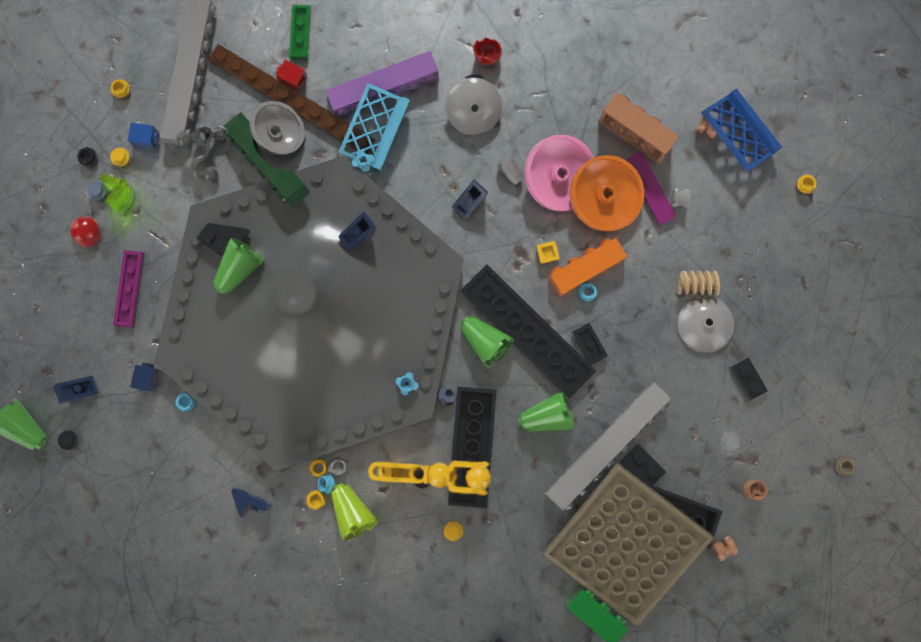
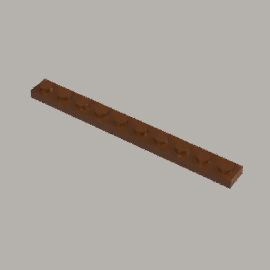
[208,44,376,154]

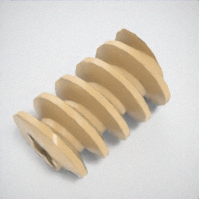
[677,271,720,295]

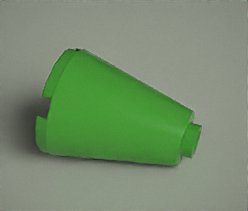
[213,238,264,294]
[461,316,514,368]
[518,392,574,432]
[0,398,46,451]

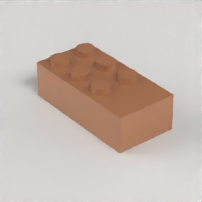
[598,93,679,165]

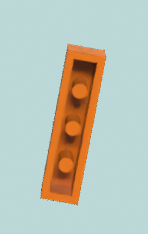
[549,237,627,297]

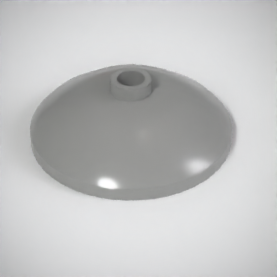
[446,78,502,135]
[250,101,305,155]
[677,296,734,353]

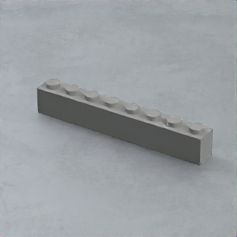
[160,0,216,145]
[545,382,671,510]

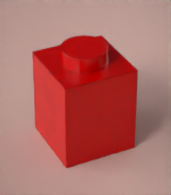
[276,59,307,91]

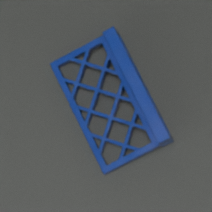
[701,88,782,172]

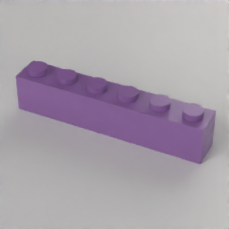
[325,51,439,116]

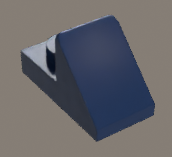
[452,179,488,219]
[338,212,376,251]
[53,376,98,404]
[231,487,272,518]

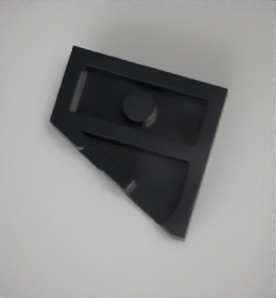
[196,223,251,257]
[618,444,666,485]

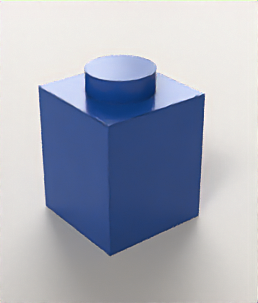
[127,123,160,149]

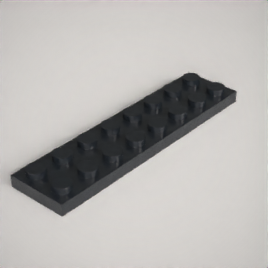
[460,264,596,399]

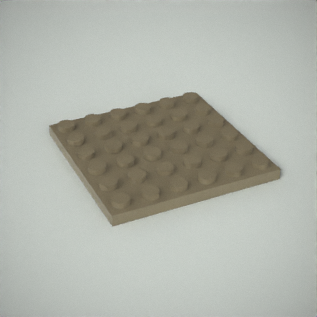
[543,463,714,626]

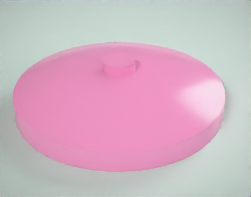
[524,135,594,211]

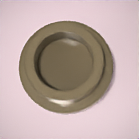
[835,457,855,477]

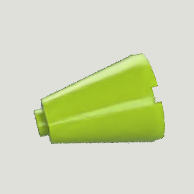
[331,483,378,541]

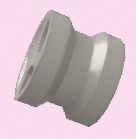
[671,189,690,209]

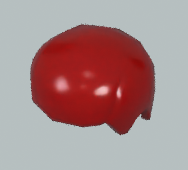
[473,37,502,65]
[70,216,101,247]

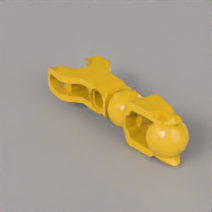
[368,461,491,495]

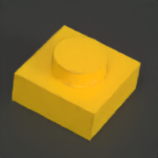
[536,241,560,265]

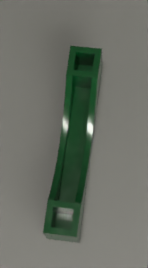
[224,112,310,207]

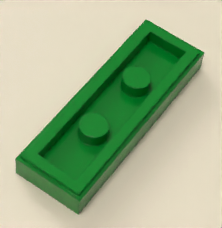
[289,4,311,61]

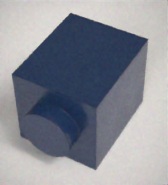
[130,362,159,392]

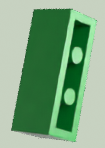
[565,588,628,642]

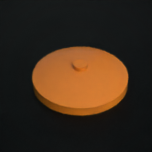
[570,155,644,232]

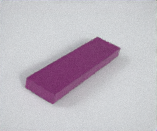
[625,151,677,226]
[113,250,145,328]

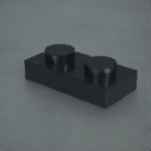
[572,323,608,365]
[730,357,768,401]

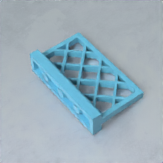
[338,83,410,172]

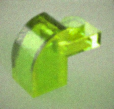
[98,173,136,216]

